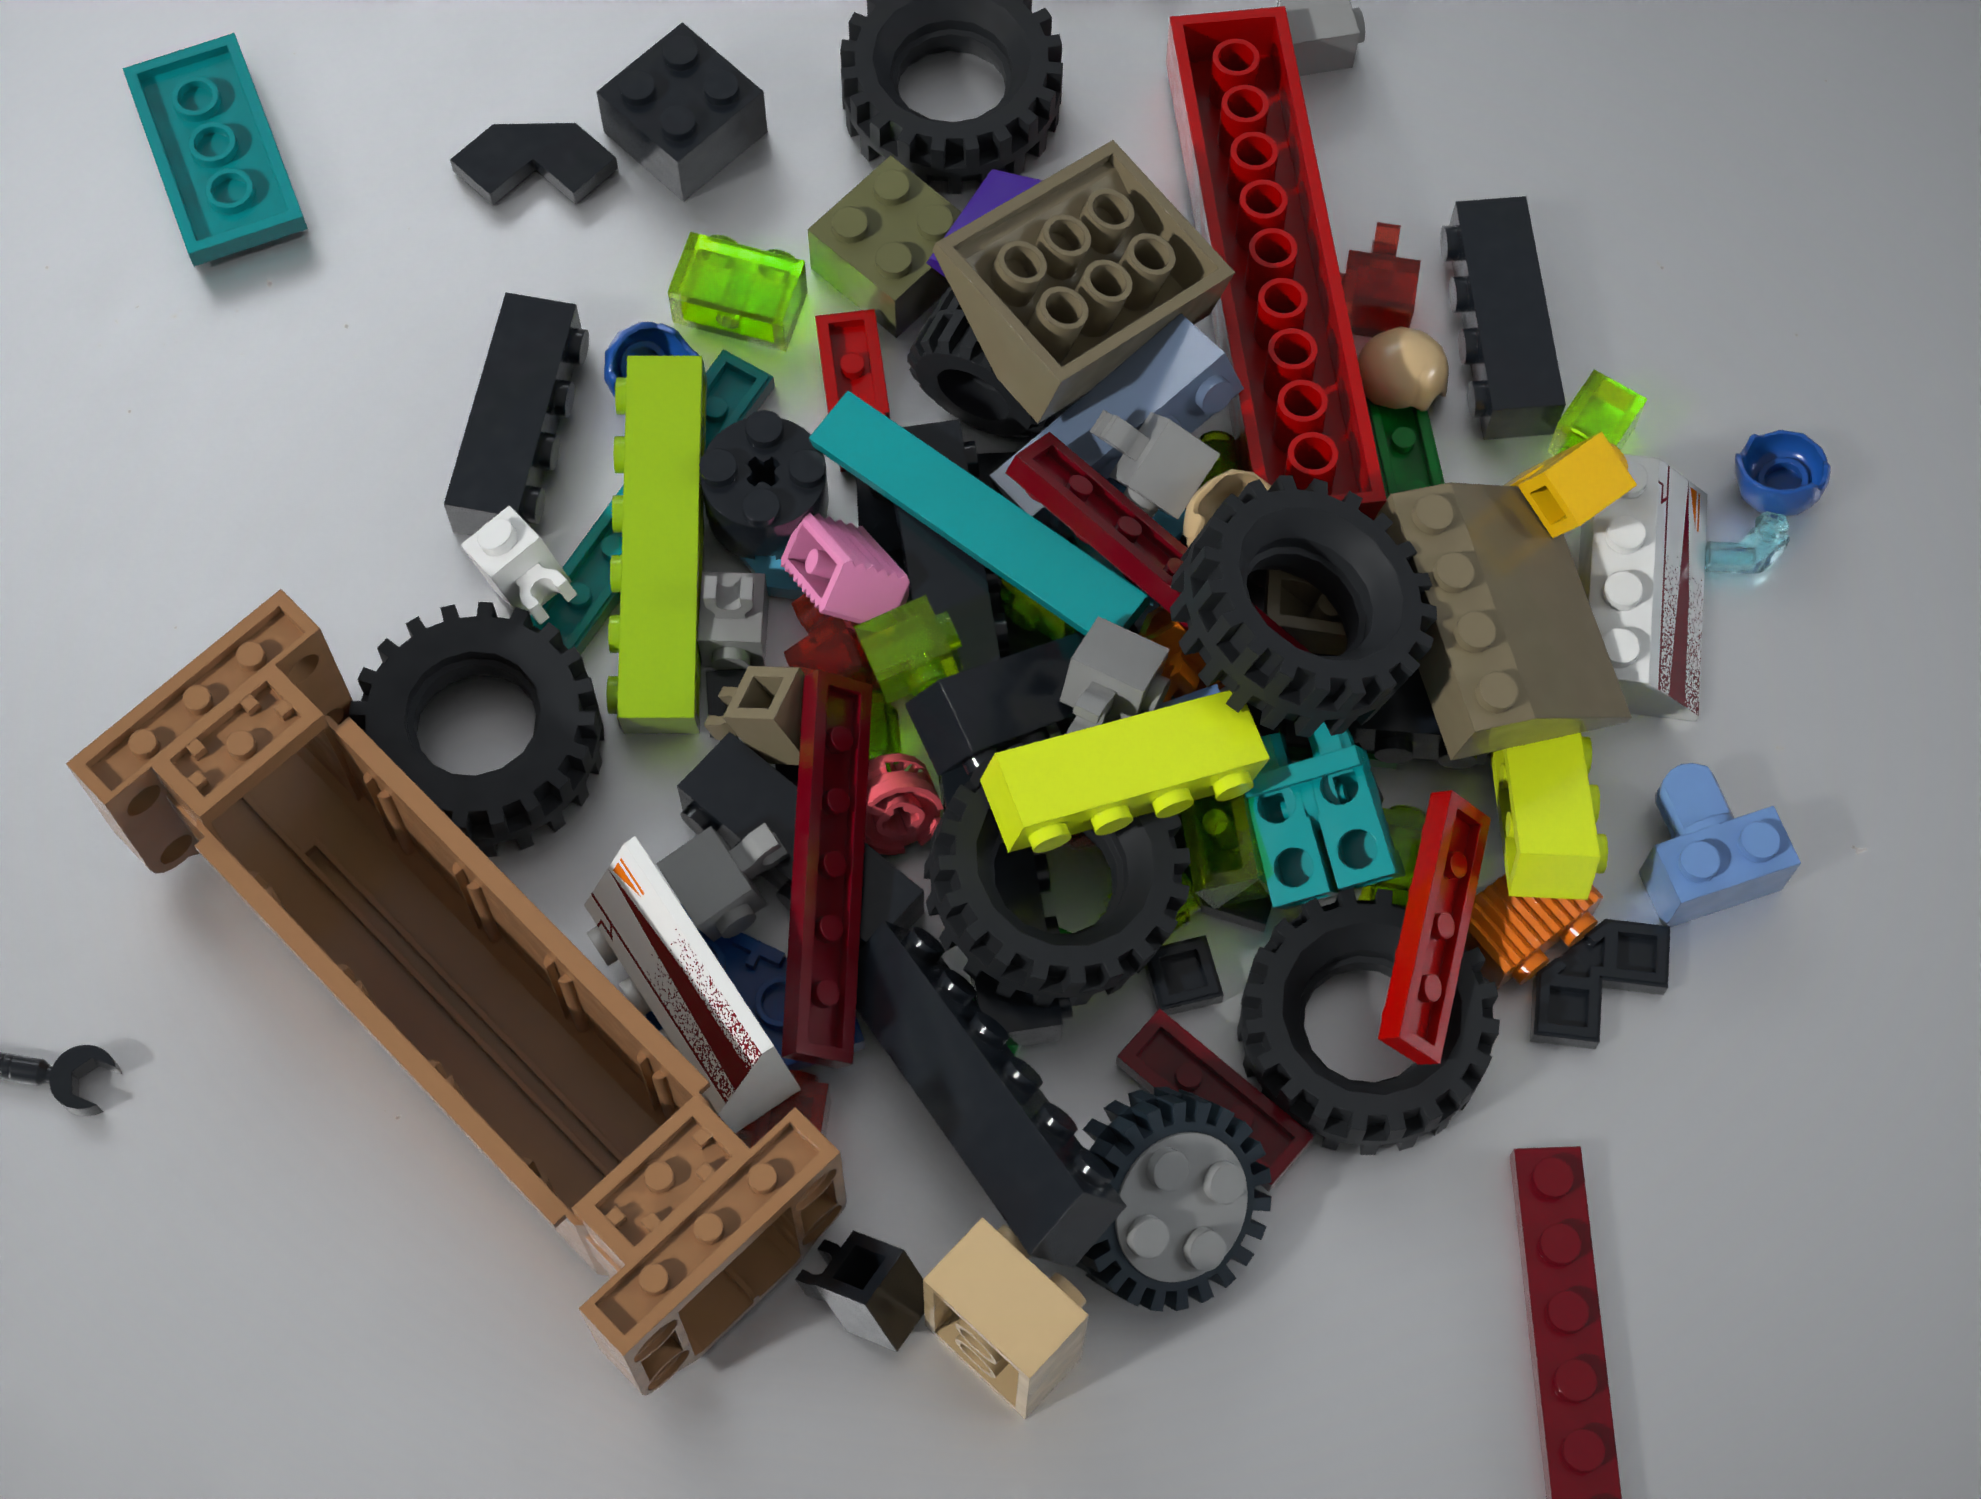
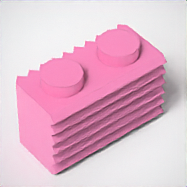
[781,512,910,631]

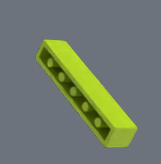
[606,356,707,734]

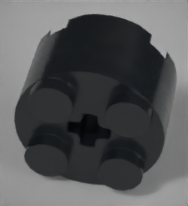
[699,410,829,560]

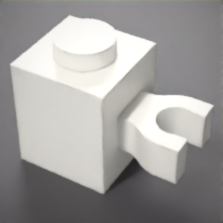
[461,506,577,625]

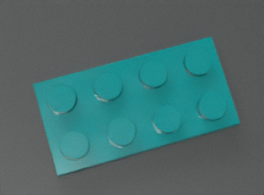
[122,33,308,267]

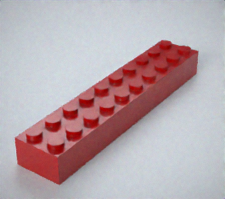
[1166,6,1386,521]

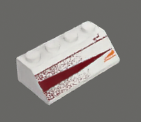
[1578,454,1708,721]
[584,836,801,1133]

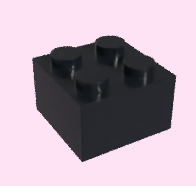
[596,22,768,202]

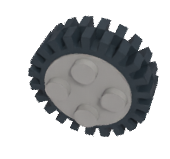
[1076,1087,1272,1312]

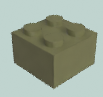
[808,155,961,338]

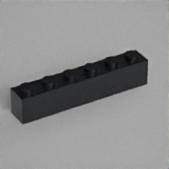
[856,921,1127,1268]

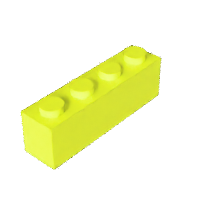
[980,690,1270,853]
[1490,733,1608,900]

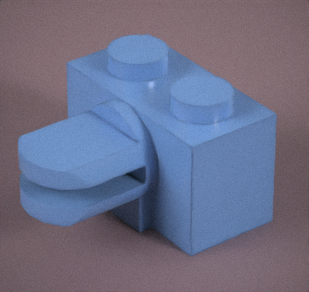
[1638,763,1801,927]

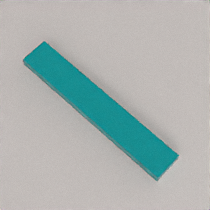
[530,349,775,655]
[809,391,1150,636]

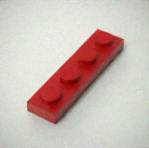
[1378,790,1491,1065]

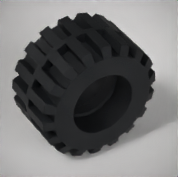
[907,287,1049,438]

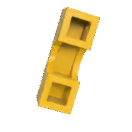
[1503,431,1637,538]

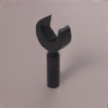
[0,1045,122,1116]

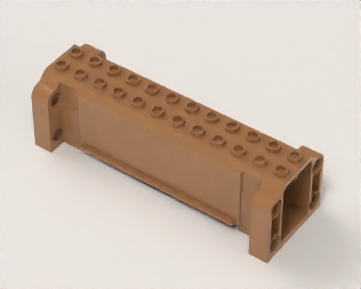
[66,589,847,1396]

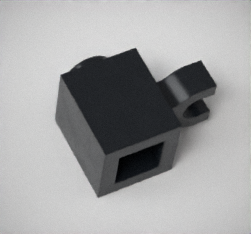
[795,1230,924,1352]

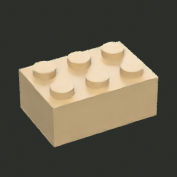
[923,1217,1089,1419]

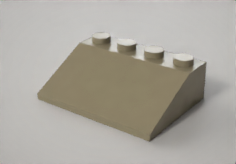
[932,140,1235,424]
[1374,482,1632,761]

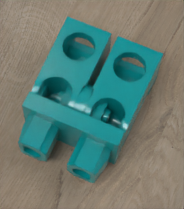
[1245,722,1406,909]

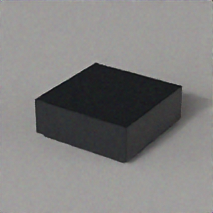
[1145,935,1224,1015]

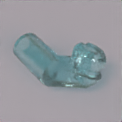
[1705,511,1790,574]

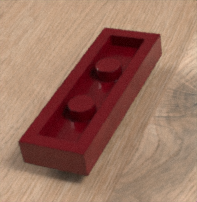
[1116,1008,1314,1192]

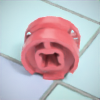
[865,753,944,856]

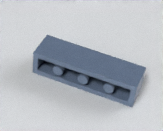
[990,314,1244,540]

